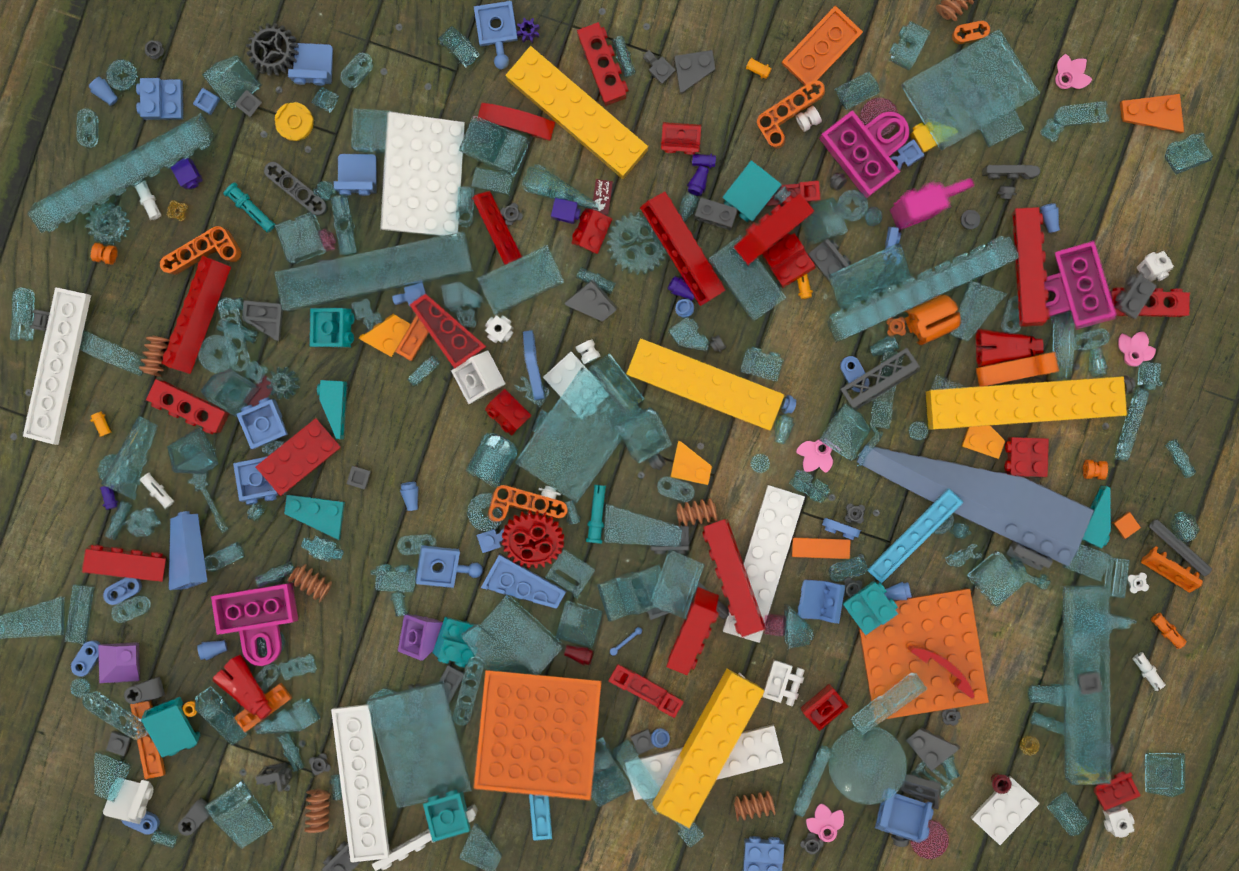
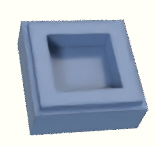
[193,88,220,115]

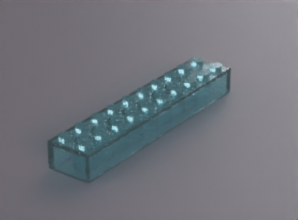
[27,113,214,233]
[274,232,474,312]
[827,236,1020,342]
[1063,585,1111,784]

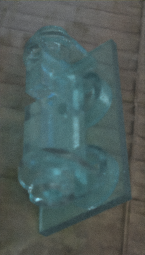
[789,469,831,503]

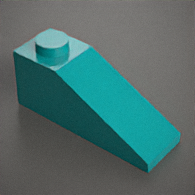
[317,380,347,439]
[1082,485,1111,548]

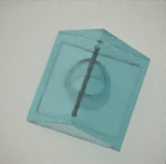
[1145,753,1185,797]

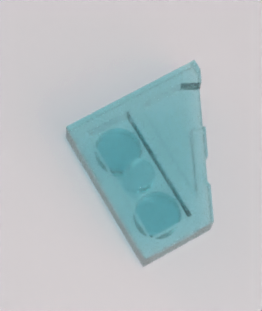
[94,752,131,802]
[459,823,502,871]

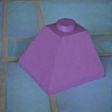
[398,614,443,660]
[98,642,140,683]

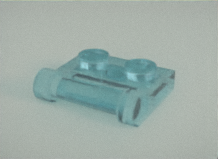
[545,549,596,598]

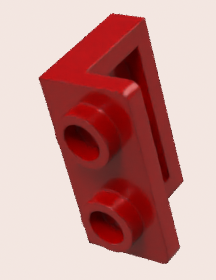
[661,122,701,155]
[571,208,612,254]
[485,389,532,436]
[1093,771,1141,812]

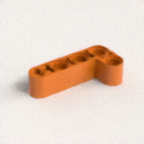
[757,80,825,148]
[160,226,241,275]
[976,352,1059,387]
[488,485,568,522]

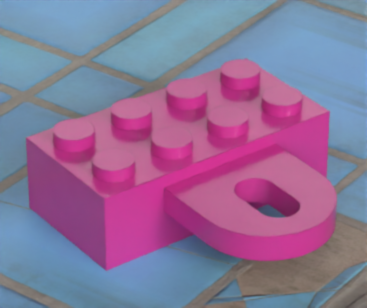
[819,110,909,199]
[890,178,974,231]
[1044,241,1116,330]
[211,583,298,666]

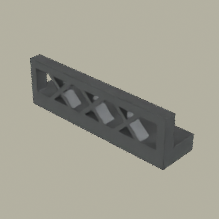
[841,348,920,411]

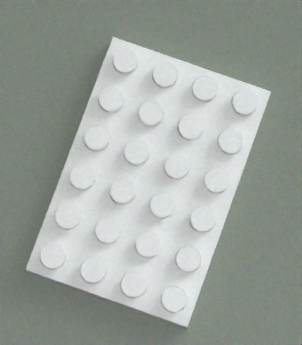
[380,112,465,238]

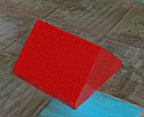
[801,683,849,731]

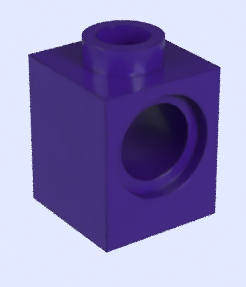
[170,157,203,190]
[551,198,581,224]

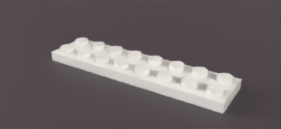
[23,287,91,445]
[722,485,805,643]
[331,704,390,862]
[626,724,783,800]

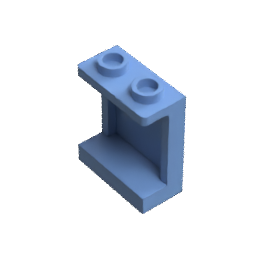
[875,788,934,843]

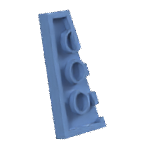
[481,554,566,609]

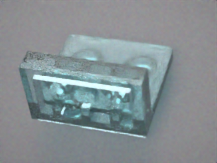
[371,564,415,592]

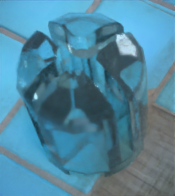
[466,432,517,487]

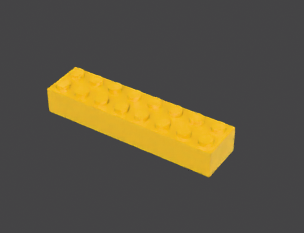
[506,46,648,179]
[626,338,784,431]
[652,669,765,828]

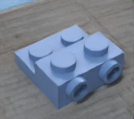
[136,78,183,120]
[236,397,288,449]
[233,457,279,505]
[743,836,784,871]

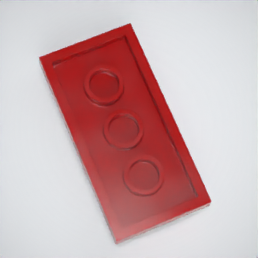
[255,418,341,497]

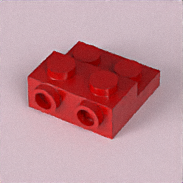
[762,233,816,288]
[1004,437,1049,477]

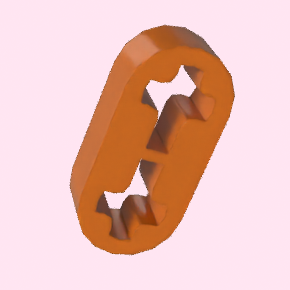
[952,21,990,44]

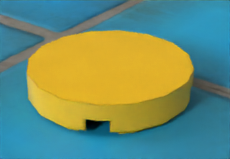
[275,102,314,141]

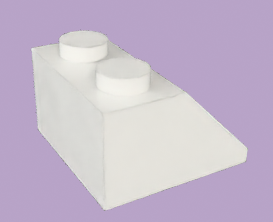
[451,350,506,404]

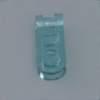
[1054,101,1109,127]
[10,287,34,341]

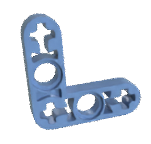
[523,330,544,400]

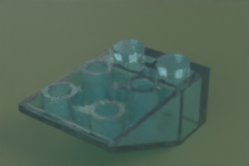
[458,115,529,177]
[591,737,632,807]
[204,780,274,849]

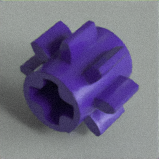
[517,18,540,43]

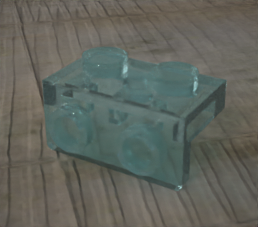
[1164,132,1213,175]
[740,346,784,382]

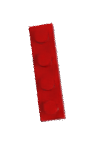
[472,191,523,267]

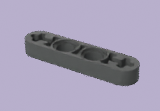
[264,162,328,216]

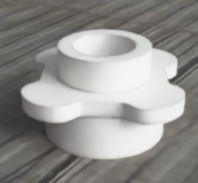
[539,486,561,500]
[1127,572,1149,593]

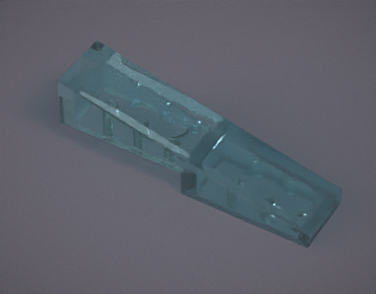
[850,673,927,735]

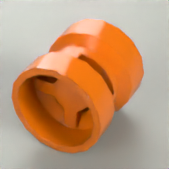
[91,242,117,265]
[1083,460,1108,480]

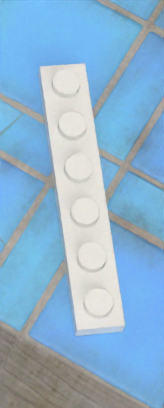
[372,804,478,871]

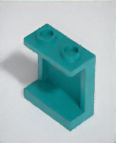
[722,160,782,222]
[141,697,200,757]

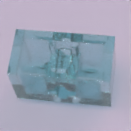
[889,21,930,70]

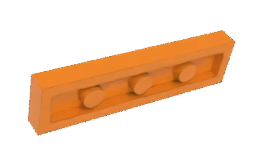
[130,700,166,779]

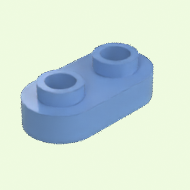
[840,356,869,392]
[822,517,861,540]
[103,578,142,605]
[71,640,101,676]
[121,811,160,834]

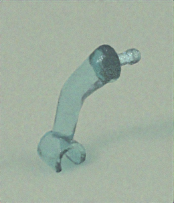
[853,424,883,466]
[1011,557,1051,590]

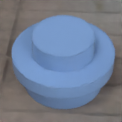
[675,299,694,318]
[780,395,796,414]
[651,728,670,748]

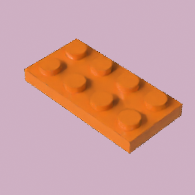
[781,6,863,85]

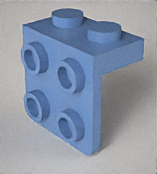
[288,43,333,86]
[334,154,377,196]
[798,580,845,623]

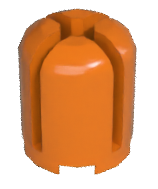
[905,295,961,345]

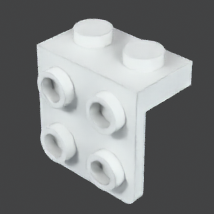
[103,778,153,824]

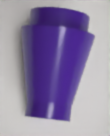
[687,166,709,196]
[667,276,694,301]

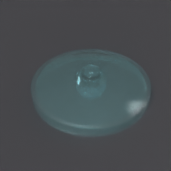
[829,725,907,805]

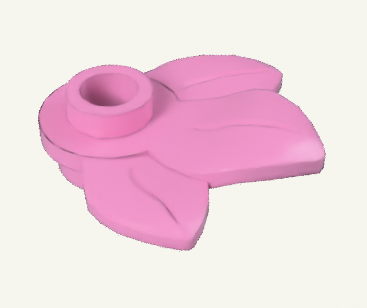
[1055,54,1092,89]
[1118,331,1156,367]
[796,439,833,473]
[806,804,844,842]

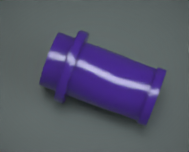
[692,153,716,169]
[100,485,118,510]

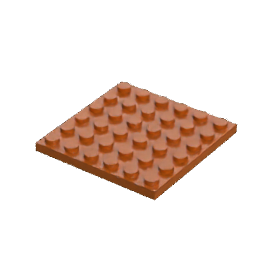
[858,588,989,721]
[474,670,601,800]

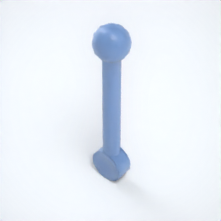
[610,627,642,655]

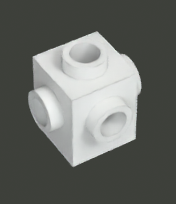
[1136,251,1174,282]
[485,315,514,343]
[1103,805,1135,838]

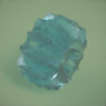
[266,367,299,399]

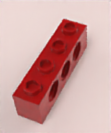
[577,22,628,107]
[1109,288,1190,317]
[146,379,230,435]

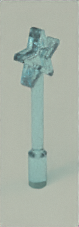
[187,470,228,533]

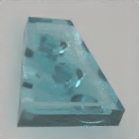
[949,280,1007,342]

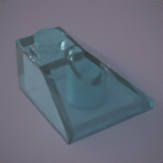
[202,55,262,109]
[801,197,848,246]
[200,369,260,417]
[819,404,871,461]
[167,427,219,474]
[556,601,603,648]
[784,604,813,648]

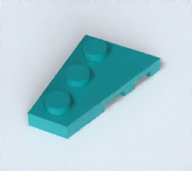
[284,495,345,540]

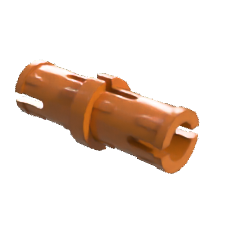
[1151,613,1187,649]

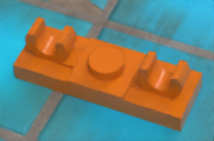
[1141,546,1203,593]
[234,683,292,732]

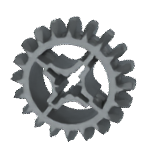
[246,23,299,76]

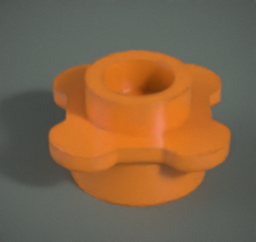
[886,317,906,337]

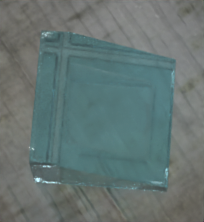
[311,87,339,113]

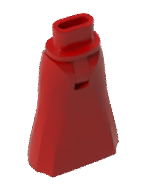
[975,329,1044,367]
[213,655,272,720]

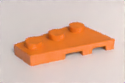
[1120,94,1184,134]

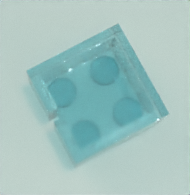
[351,109,392,154]
[274,212,328,264]
[616,407,672,463]
[966,551,1026,607]

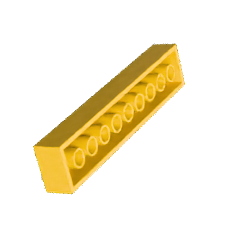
[926,377,1127,430]

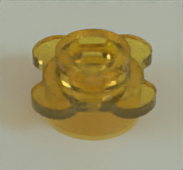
[167,200,188,221]

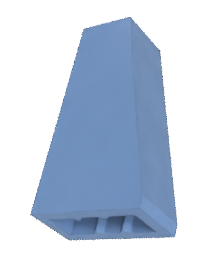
[169,511,207,590]

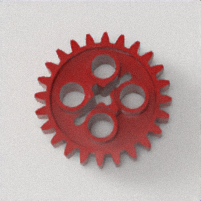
[502,510,564,569]

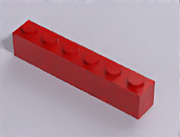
[640,192,726,306]
[1012,207,1050,326]
[161,256,231,374]
[702,519,766,637]

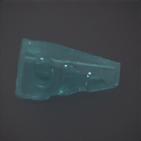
[522,164,599,211]

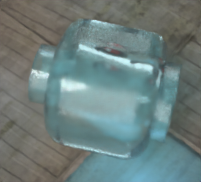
[1170,512,1200,542]

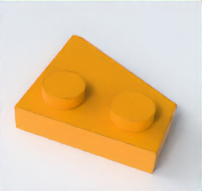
[359,314,411,357]
[961,425,1005,459]
[670,441,712,485]

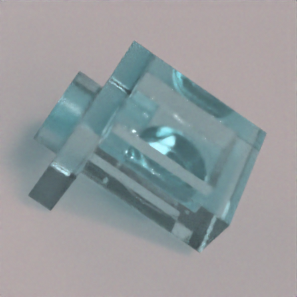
[1137,362,1163,390]

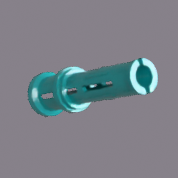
[223,182,276,233]
[585,485,606,544]

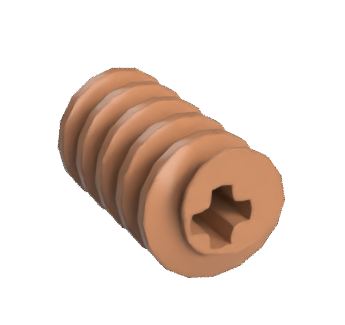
[936,0,974,21]
[138,336,170,377]
[676,498,717,527]
[288,564,332,603]
[304,789,330,833]
[734,791,775,822]

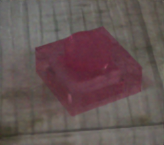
[318,229,336,252]
[764,614,786,637]

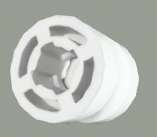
[795,105,822,132]
[576,339,601,364]

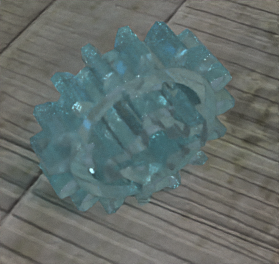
[86,202,130,245]
[301,536,344,562]

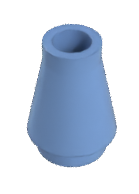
[89,77,118,106]
[1039,203,1060,233]
[400,482,418,511]
[884,582,912,600]
[197,640,228,661]

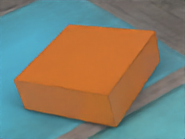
[1112,512,1141,539]

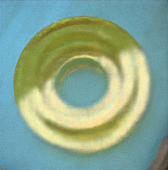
[1020,736,1040,756]

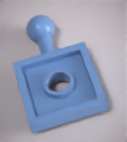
[474,1,518,69]
[415,545,483,588]

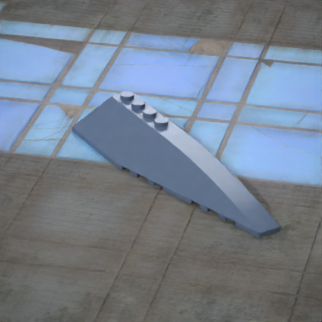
[857,445,1094,566]

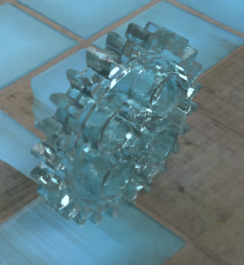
[606,212,667,275]

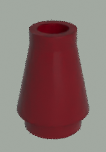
[564,645,594,666]
[991,773,1012,794]

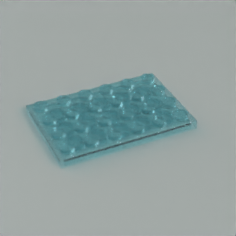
[901,29,1040,151]
[515,367,643,503]
[367,681,472,809]

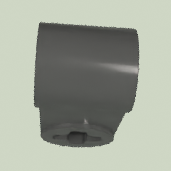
[124,677,165,704]
[178,797,215,836]

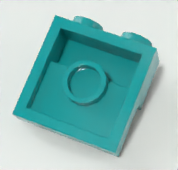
[310,308,355,348]
[842,581,898,635]
[432,617,481,668]
[423,789,471,842]

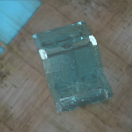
[597,565,671,621]

